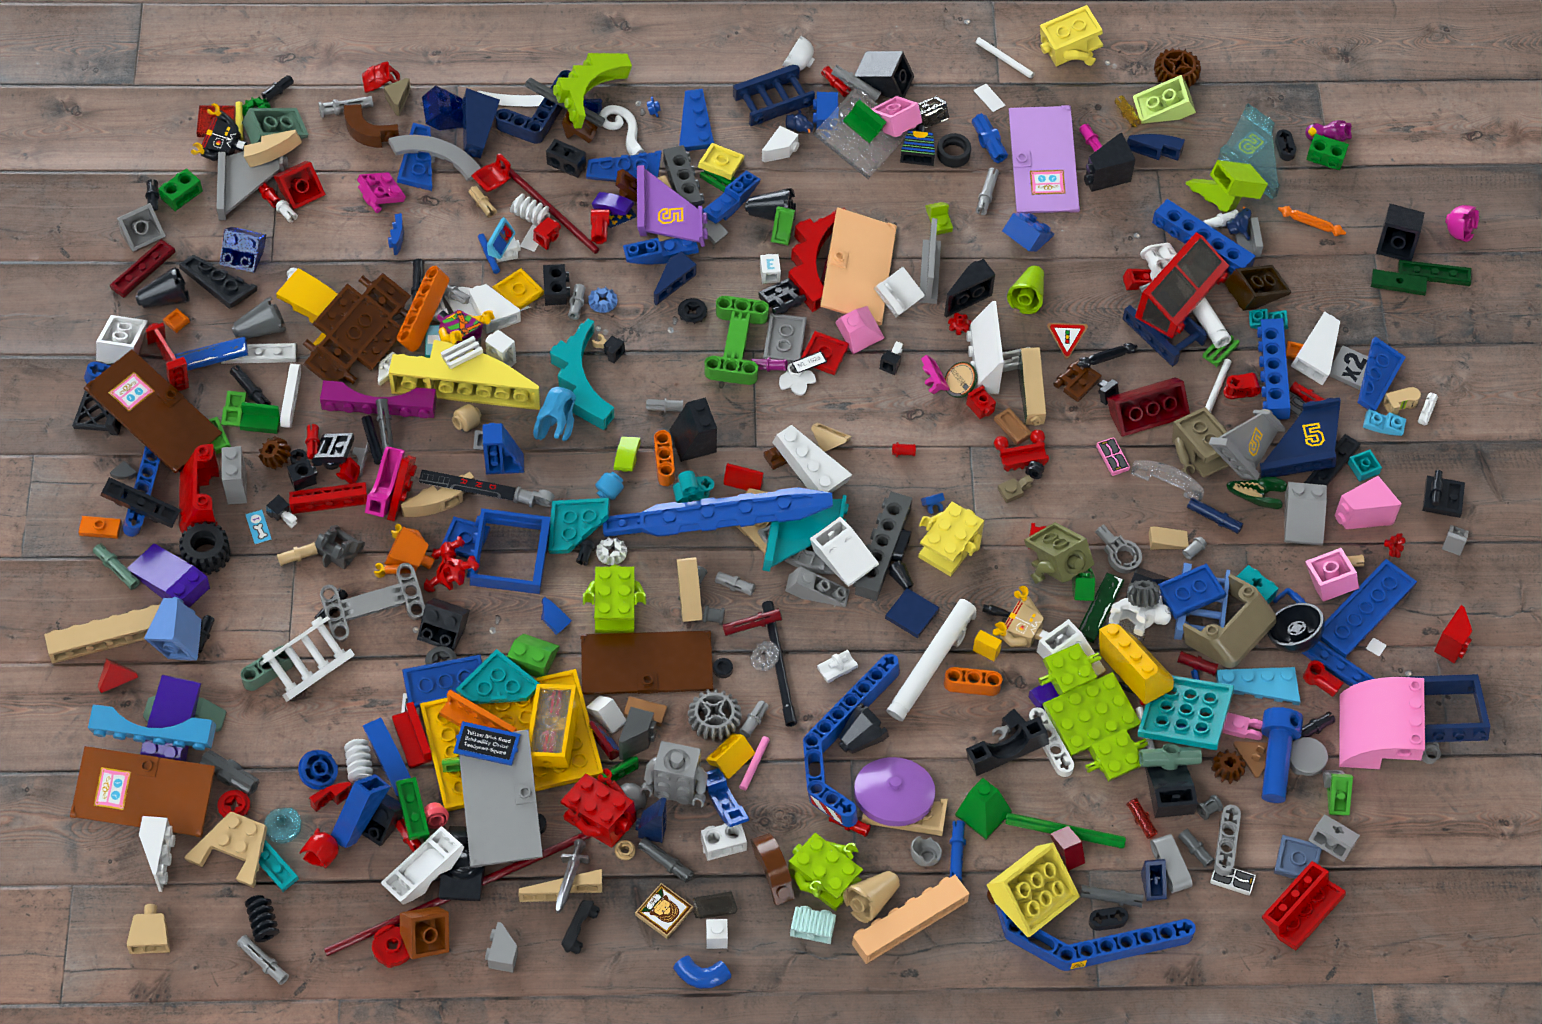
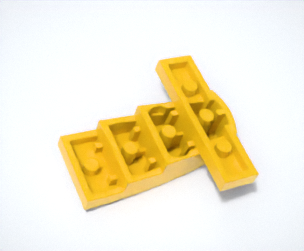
[276,268,338,345]

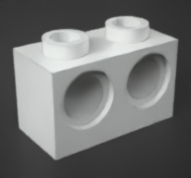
[485,330,516,367]
[701,823,747,861]

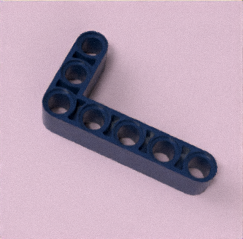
[495,70,571,144]

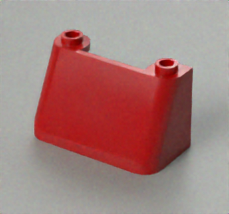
[178,444,219,533]

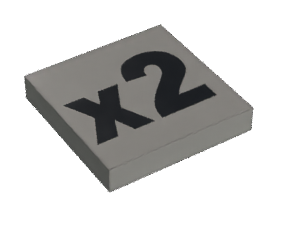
[1329,345,1368,390]

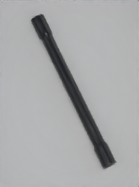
[762,601,797,727]

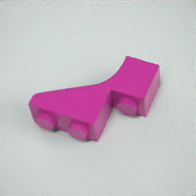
[365,446,405,517]

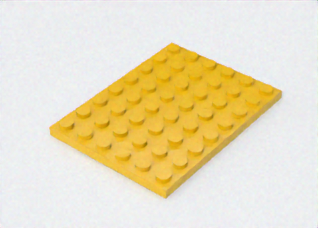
[420,669,604,811]

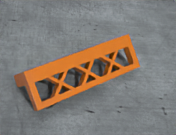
[440,690,517,732]

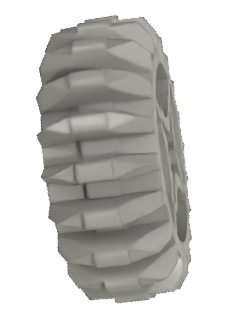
[688,689,742,741]

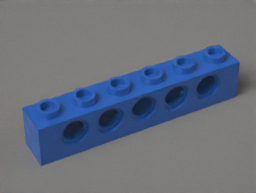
[1152,199,1256,274]
[1257,318,1290,420]

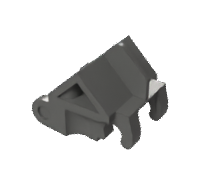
[315,525,365,570]

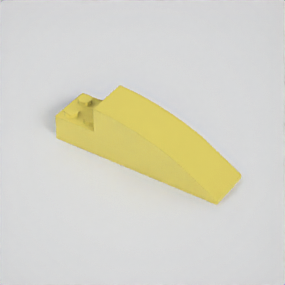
[389,340,541,410]

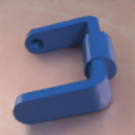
[1273,588,1306,603]

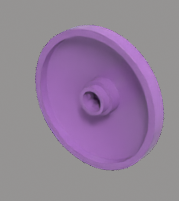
[854,757,935,826]

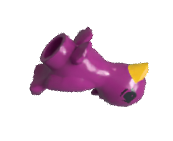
[1305,120,1352,142]

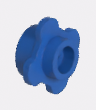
[647,96,661,117]

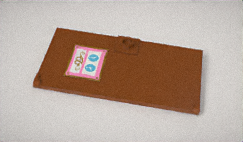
[70,746,216,838]

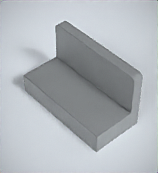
[1235,217,1263,257]

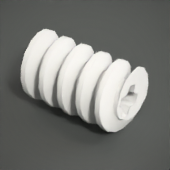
[510,193,550,226]
[344,739,373,783]

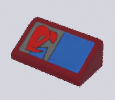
[589,721,619,761]

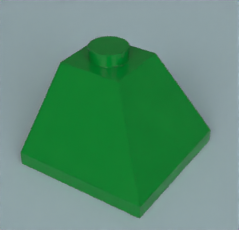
[955,778,1012,840]

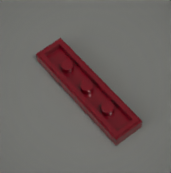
[110,239,175,298]

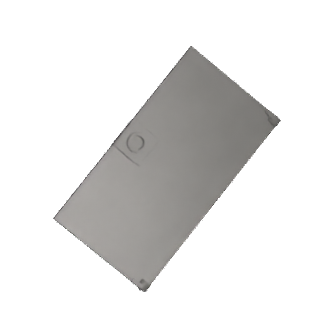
[459,730,543,868]

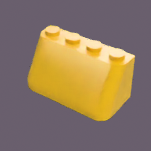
[1099,624,1174,705]

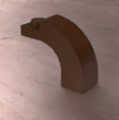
[344,104,399,148]
[750,833,795,905]

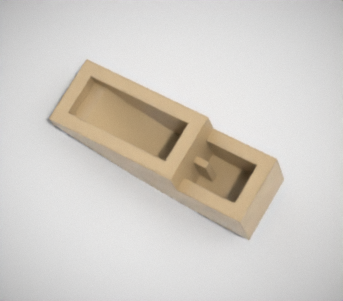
[244,130,302,167]
[677,557,702,622]

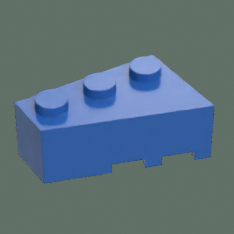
[483,423,524,474]

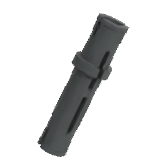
[376,398,394,453]
[638,837,694,883]
[1080,884,1144,908]

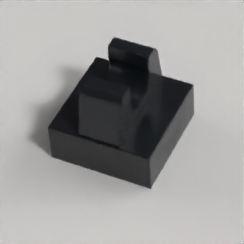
[1097,379,1119,405]

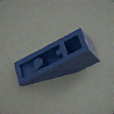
[654,251,696,305]
[635,797,667,843]

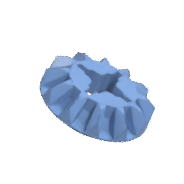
[588,286,618,313]

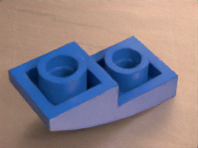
[388,213,404,255]

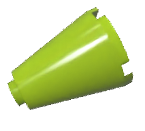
[1007,266,1044,314]

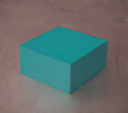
[1348,450,1382,482]

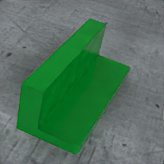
[395,777,430,842]

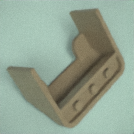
[1183,574,1276,668]

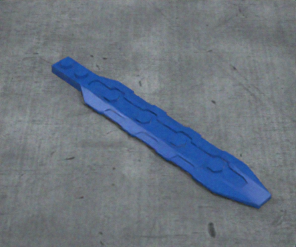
[603,487,833,537]

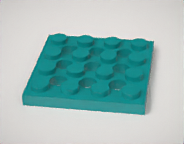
[1138,675,1234,750]

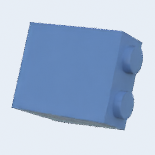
[144,597,202,661]

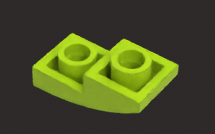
[614,437,641,472]

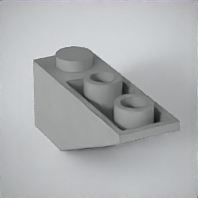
[785,566,850,607]

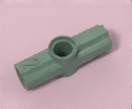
[1139,743,1202,770]

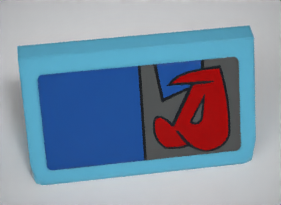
[487,217,515,259]

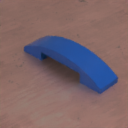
[706,768,749,827]

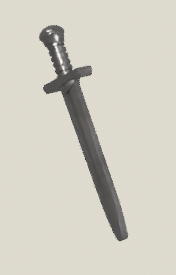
[556,839,590,914]

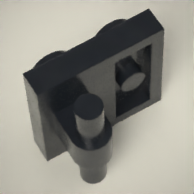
[1422,470,1465,518]

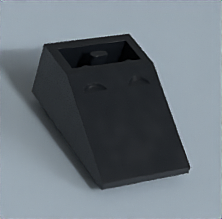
[1145,765,1198,818]

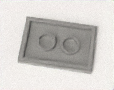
[763,313,807,365]

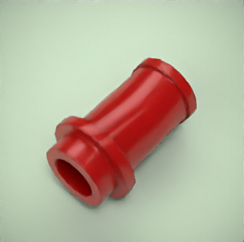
[892,442,916,457]

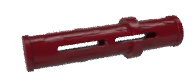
[722,608,782,636]

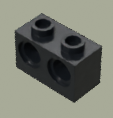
[546,139,587,178]
[543,264,570,306]

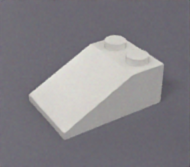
[96,315,148,364]

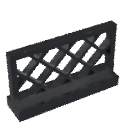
[72,365,122,436]

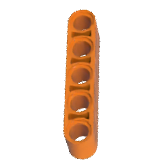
[397,266,450,352]

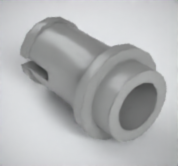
[1182,536,1207,560]

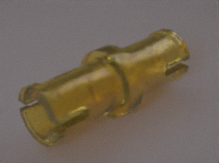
[1114,95,1141,128]

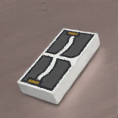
[1210,865,1256,896]

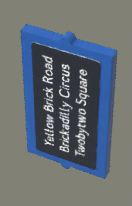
[453,721,521,766]

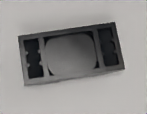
[439,826,485,901]

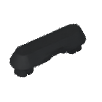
[561,900,600,955]

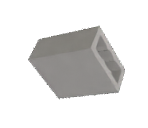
[222,446,247,505]

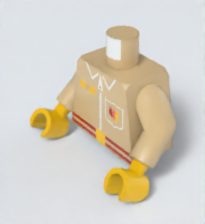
[993,586,1049,648]

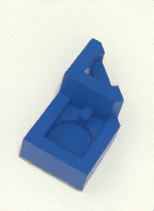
[541,597,572,635]

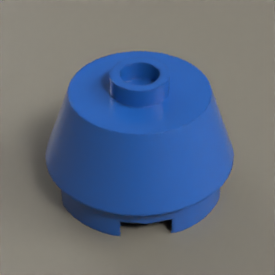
[298,750,338,790]

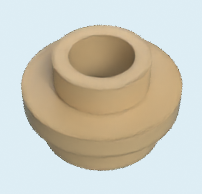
[615,840,635,860]

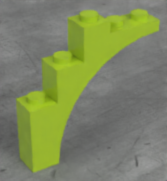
[553,53,632,128]

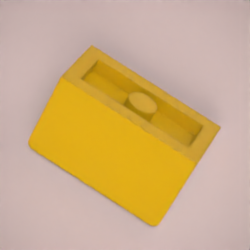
[706,733,755,779]

